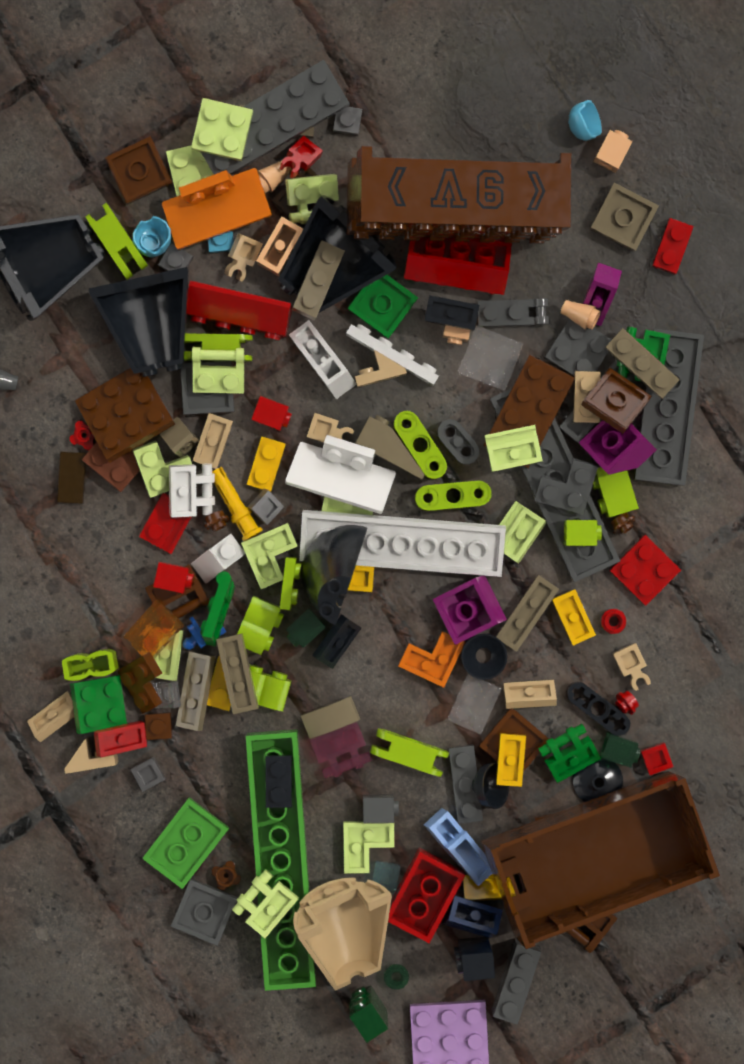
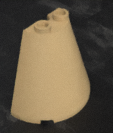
[293,878,392,991]

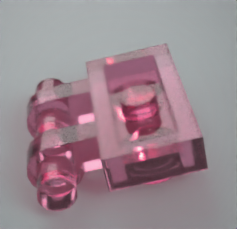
[310,722,372,779]

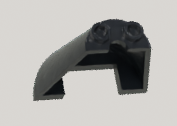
[278,195,397,313]
[0,214,105,321]
[89,267,189,377]
[301,525,368,625]

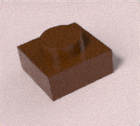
[145,712,173,740]

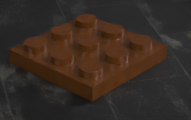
[75,368,175,463]

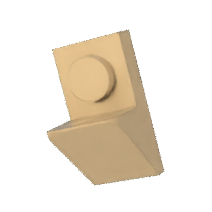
[355,350,407,388]
[65,737,118,774]

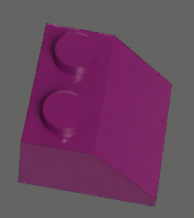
[579,420,657,475]
[433,575,507,645]

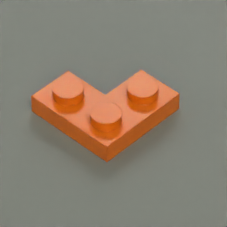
[398,631,465,687]

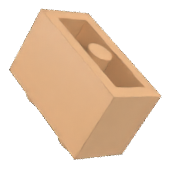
[256,217,303,277]

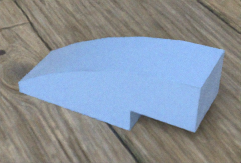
[424,808,492,886]

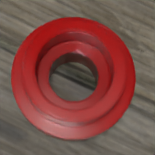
[601,609,626,634]
[616,690,639,715]

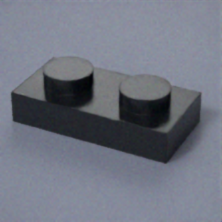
[424,295,480,331]
[312,614,362,669]
[266,755,292,808]

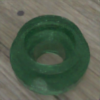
[384,964,409,990]

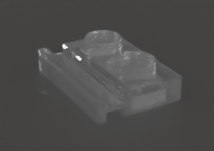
[447,673,501,735]

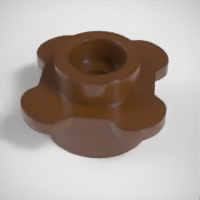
[204,510,230,532]
[611,512,635,535]
[212,861,241,890]

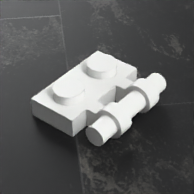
[169,463,215,517]

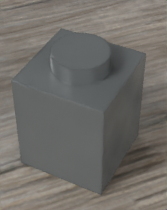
[363,794,399,823]

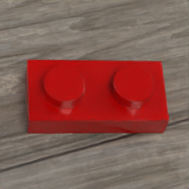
[652,218,694,275]
[94,721,147,758]

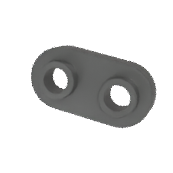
[437,419,479,464]

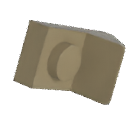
[160,417,200,457]

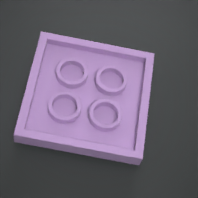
[410,1000,489,1064]

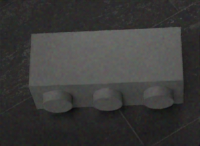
[491,938,541,1025]

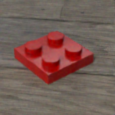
[609,535,681,606]

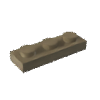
[291,240,344,320]
[605,328,680,399]
[496,575,559,652]
[216,633,259,714]
[176,651,216,731]

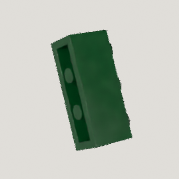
[350,985,388,1043]

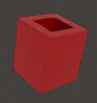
[251,396,292,431]
[153,562,194,594]

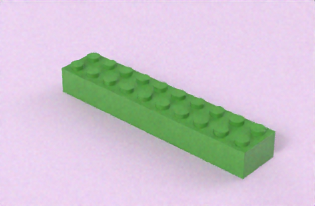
[246,729,316,991]

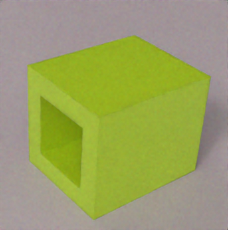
[564,520,602,546]

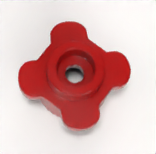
[70,421,95,450]

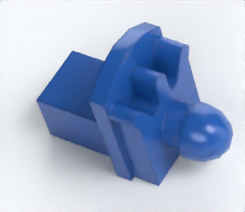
[182,617,226,650]

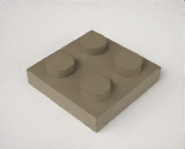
[590,183,659,252]

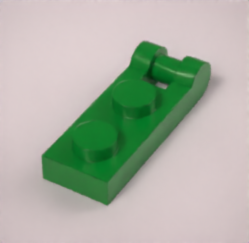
[200,571,235,647]

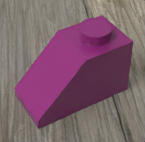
[582,263,622,326]

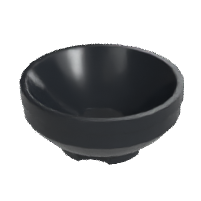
[461,633,508,680]
[472,763,509,809]

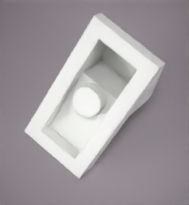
[191,533,246,583]

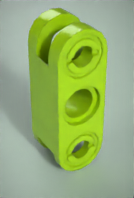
[85,203,148,280]
[184,333,253,362]
[394,411,447,479]
[415,481,492,511]
[370,728,449,777]

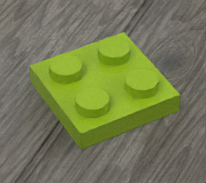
[280,557,302,610]

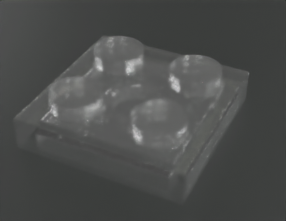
[458,325,523,391]

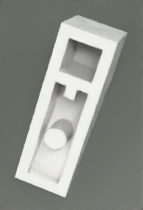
[289,320,357,399]

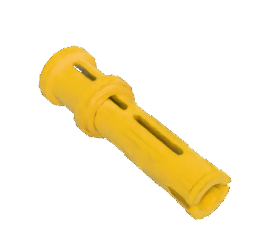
[212,467,263,542]

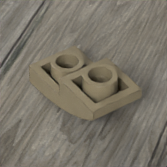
[301,696,360,739]

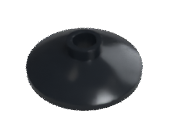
[573,756,623,802]

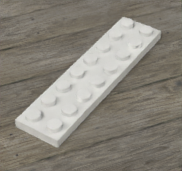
[299,510,506,577]

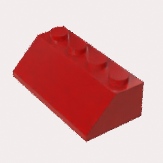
[404,237,512,295]
[187,281,292,341]

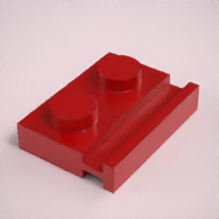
[139,493,192,554]

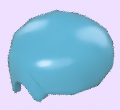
[568,100,602,141]
[132,216,171,257]

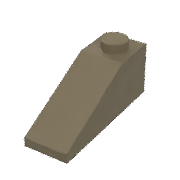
[355,415,424,480]

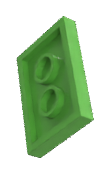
[142,797,229,889]

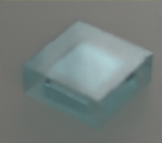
[372,861,401,891]

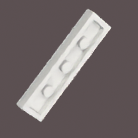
[346,324,439,386]

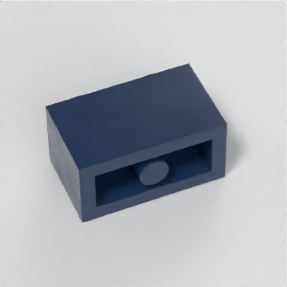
[442,896,503,938]

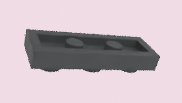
[448,745,483,824]

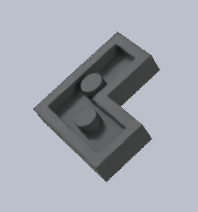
[534,458,598,515]

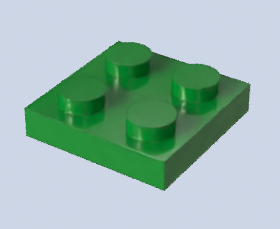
[348,275,418,339]
[70,675,127,734]

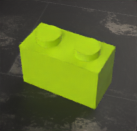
[592,467,639,517]

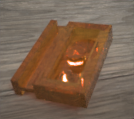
[123,600,184,659]

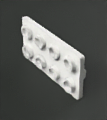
[285,435,396,514]

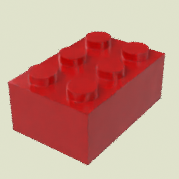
[388,847,465,943]

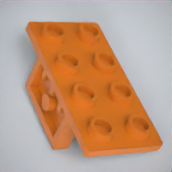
[162,168,272,250]

